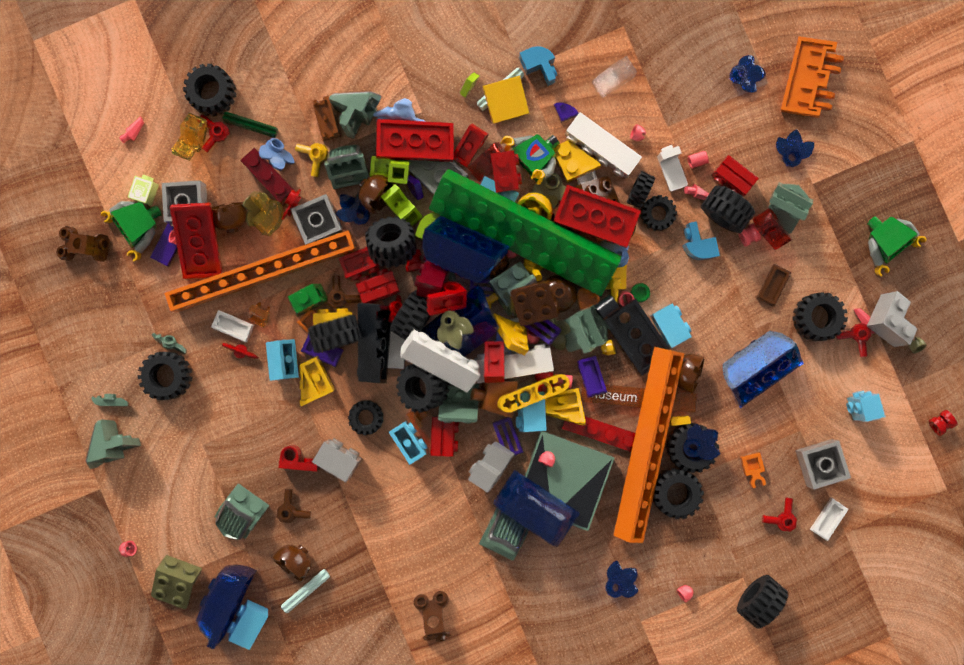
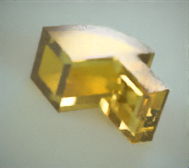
[172,113,207,161]
[248,191,283,237]

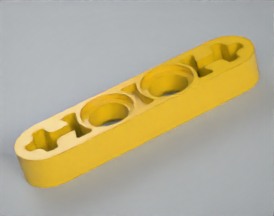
[498,374,570,413]

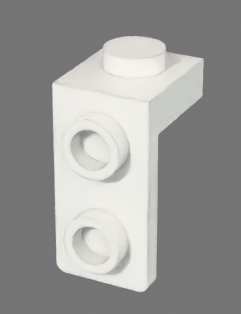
[657,145,688,192]

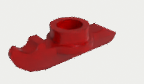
[388,294,402,323]
[222,343,259,359]

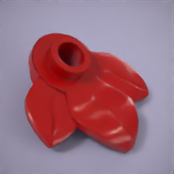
[281,189,302,221]

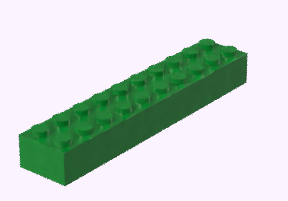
[428,169,622,296]

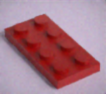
[376,119,454,162]
[554,185,641,248]
[170,203,222,279]

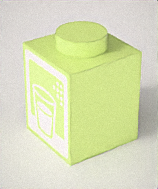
[128,175,159,206]

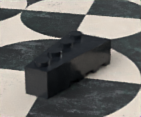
[357,303,392,383]

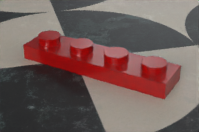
[561,416,636,452]

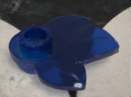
[730,55,766,93]
[776,130,814,167]
[336,192,370,225]
[683,424,720,460]
[605,561,639,598]

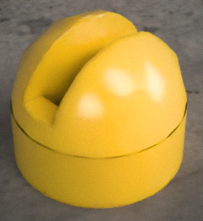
[601,339,616,356]

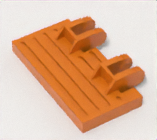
[781,36,844,118]

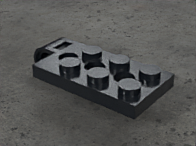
[594,294,670,376]

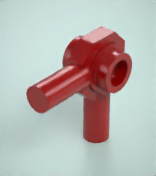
[198,114,230,153]
[836,323,871,357]
[762,497,797,532]

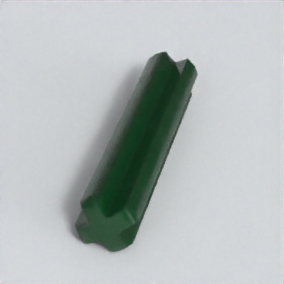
[222,112,278,138]

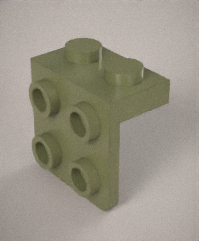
[151,555,202,609]

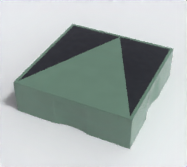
[514,431,614,531]

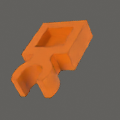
[740,452,766,488]

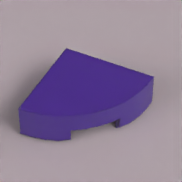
[554,102,579,123]
[407,175,424,200]

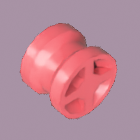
[738,223,761,247]

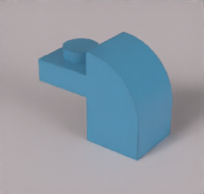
[519,46,557,86]
[682,221,720,260]

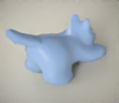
[373,98,424,121]

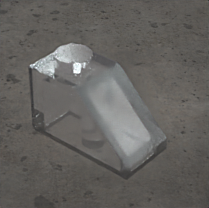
[592,56,637,98]

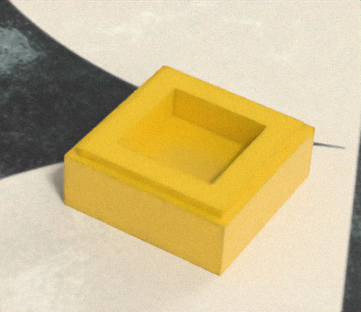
[669,415,691,426]

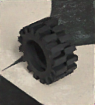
[627,171,656,209]
[641,195,677,231]
[348,400,384,435]

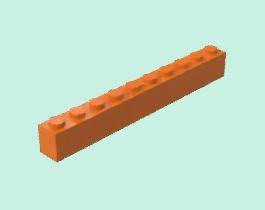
[164,230,357,312]
[613,347,685,543]

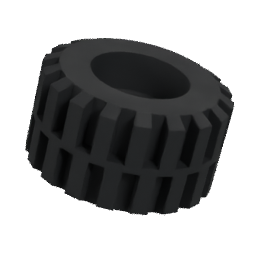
[183,63,236,117]
[701,185,755,233]
[365,217,417,268]
[390,290,431,340]
[793,292,848,341]
[307,315,362,353]
[138,352,192,400]
[396,364,449,413]
[667,423,719,473]
[653,468,704,519]
[737,575,789,629]

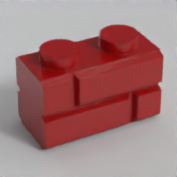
[711,155,759,197]
[356,269,401,304]
[430,416,459,457]

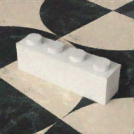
[565,112,642,178]
[400,329,480,393]
[474,343,554,383]

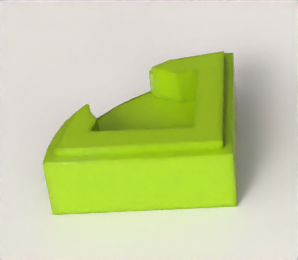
[460,72,479,98]

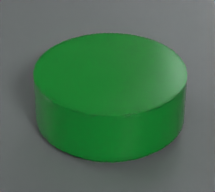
[630,283,650,302]

